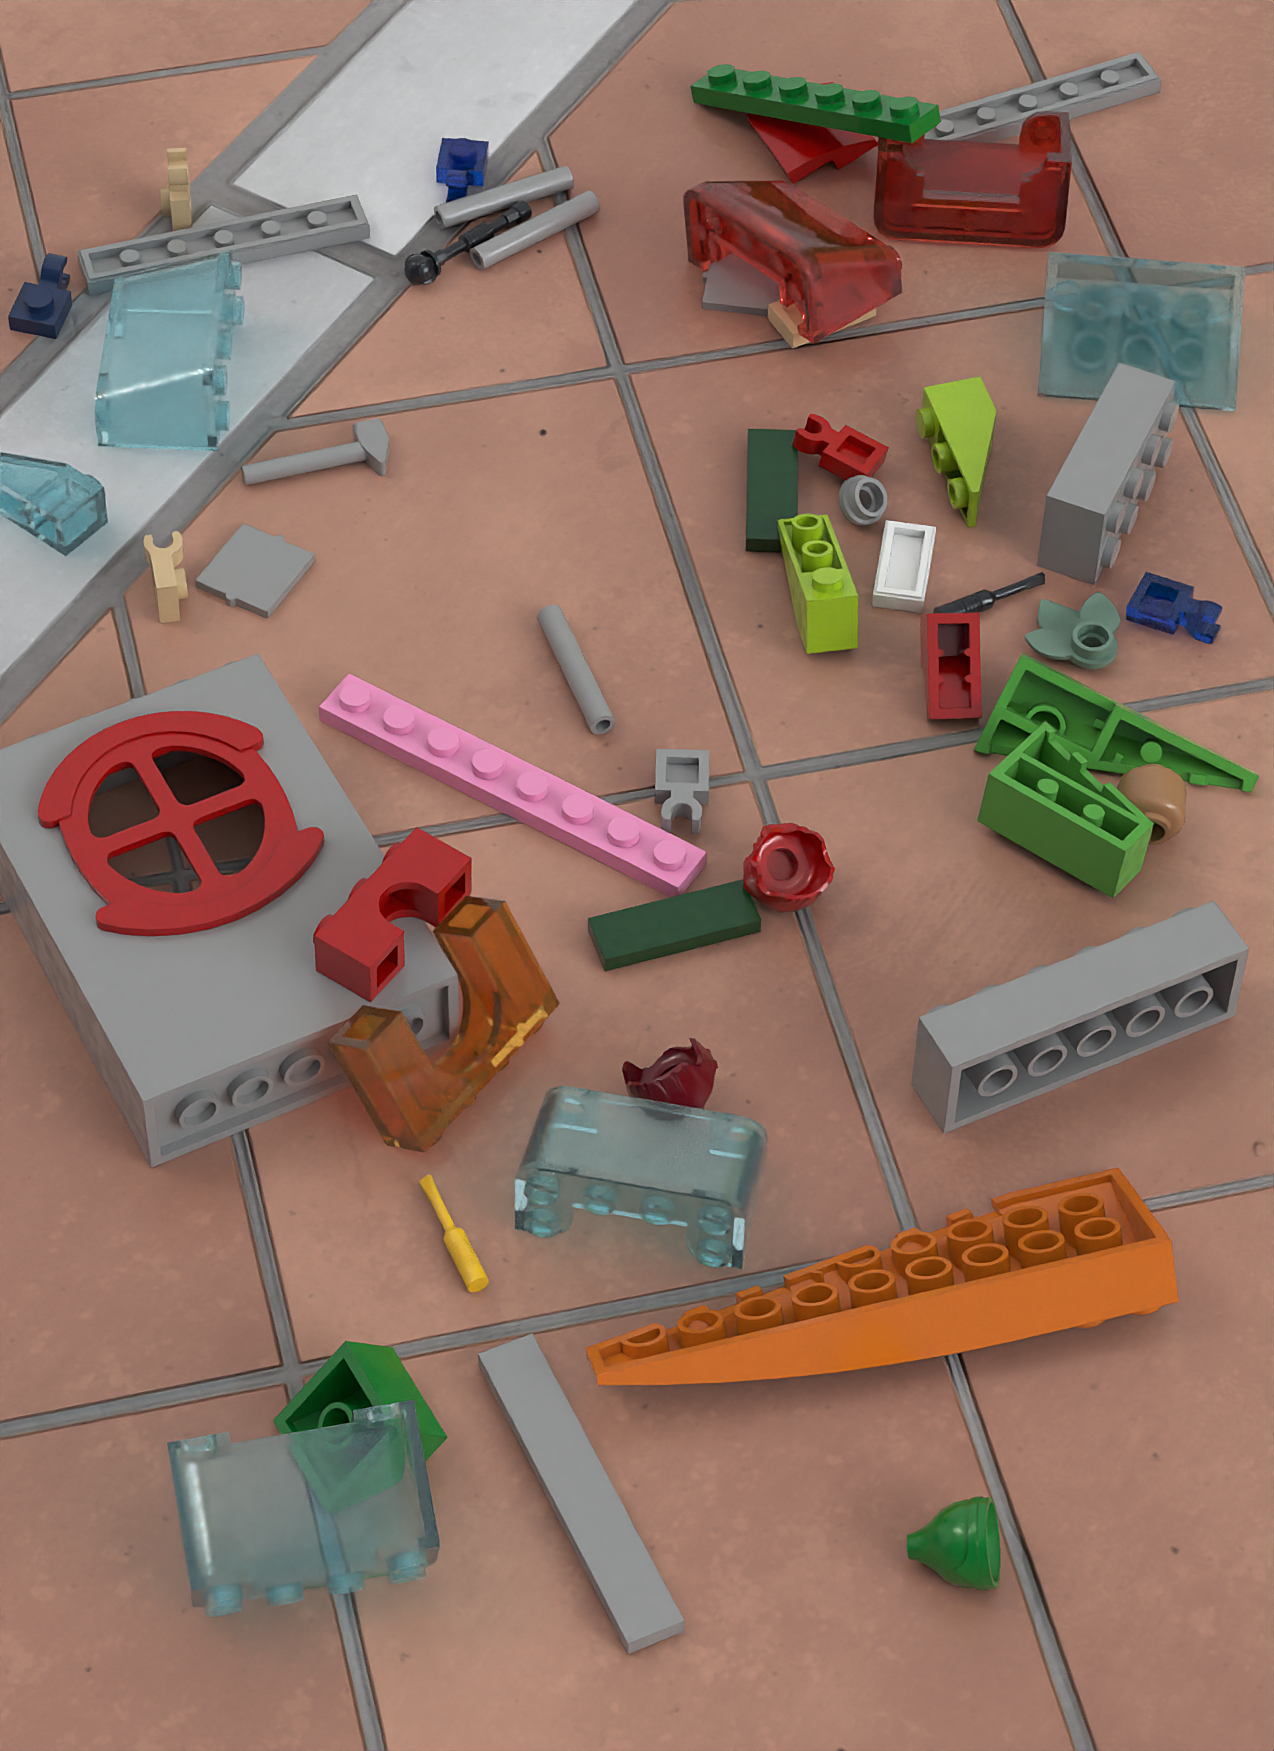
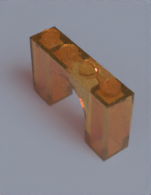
[327,896,560,1153]

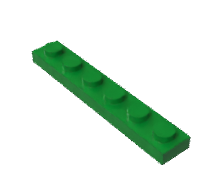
[690,64,941,143]

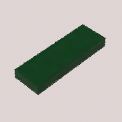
[746,429,798,552]
[588,879,761,971]

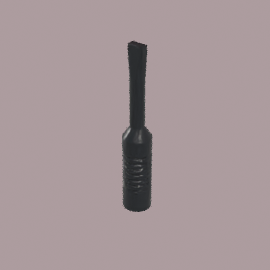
[934,572,1045,613]

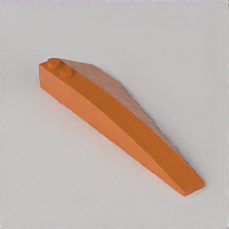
[585,1167,1179,1385]

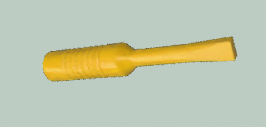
[419,1174,489,1293]

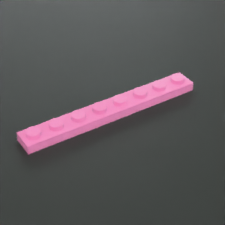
[319,674,707,897]

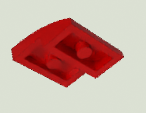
[746,82,878,184]

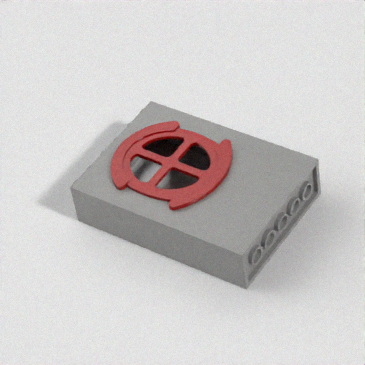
[0,654,460,1168]

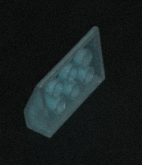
[1037,252,1245,411]

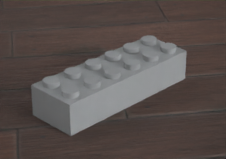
[911,901,1249,1134]

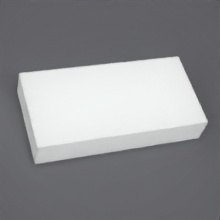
[872,520,936,613]

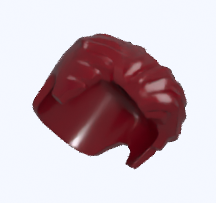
[622,1038,718,1124]

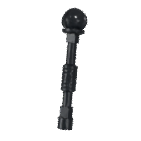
[404,200,532,285]

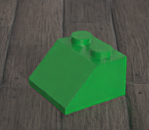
[273,1341,448,1513]

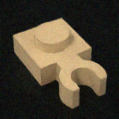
[160,148,192,231]

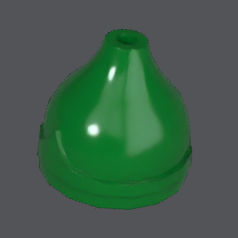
[907,1496,1001,1590]

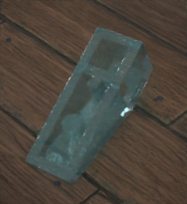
[0,452,108,556]

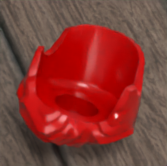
[743,823,835,913]

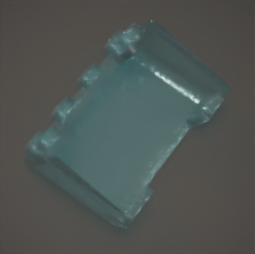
[95,250,245,451]
[515,1086,768,1269]
[167,1400,440,1617]

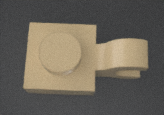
[144,531,188,623]

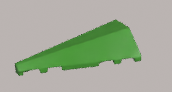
[974,653,1259,792]

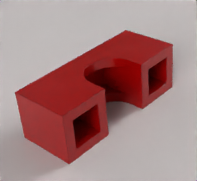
[313,827,472,1003]

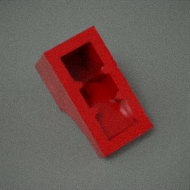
[920,612,982,719]

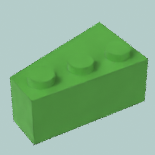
[977,721,1154,898]

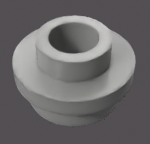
[839,475,888,526]

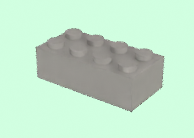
[1037,363,1179,585]

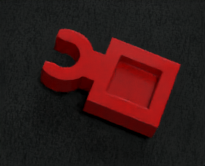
[792,414,889,480]

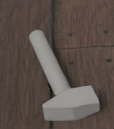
[241,418,390,486]

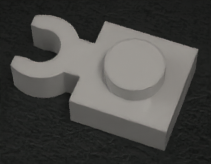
[655,749,709,834]

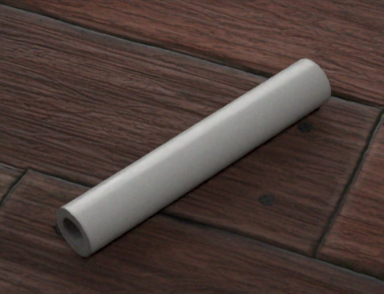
[434,166,574,229]
[470,190,600,270]
[537,605,615,735]

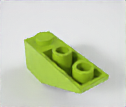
[915,376,997,528]
[777,513,858,654]

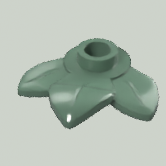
[1025,592,1120,669]

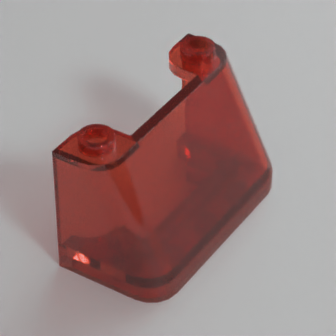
[873,111,1072,248]
[683,180,902,344]

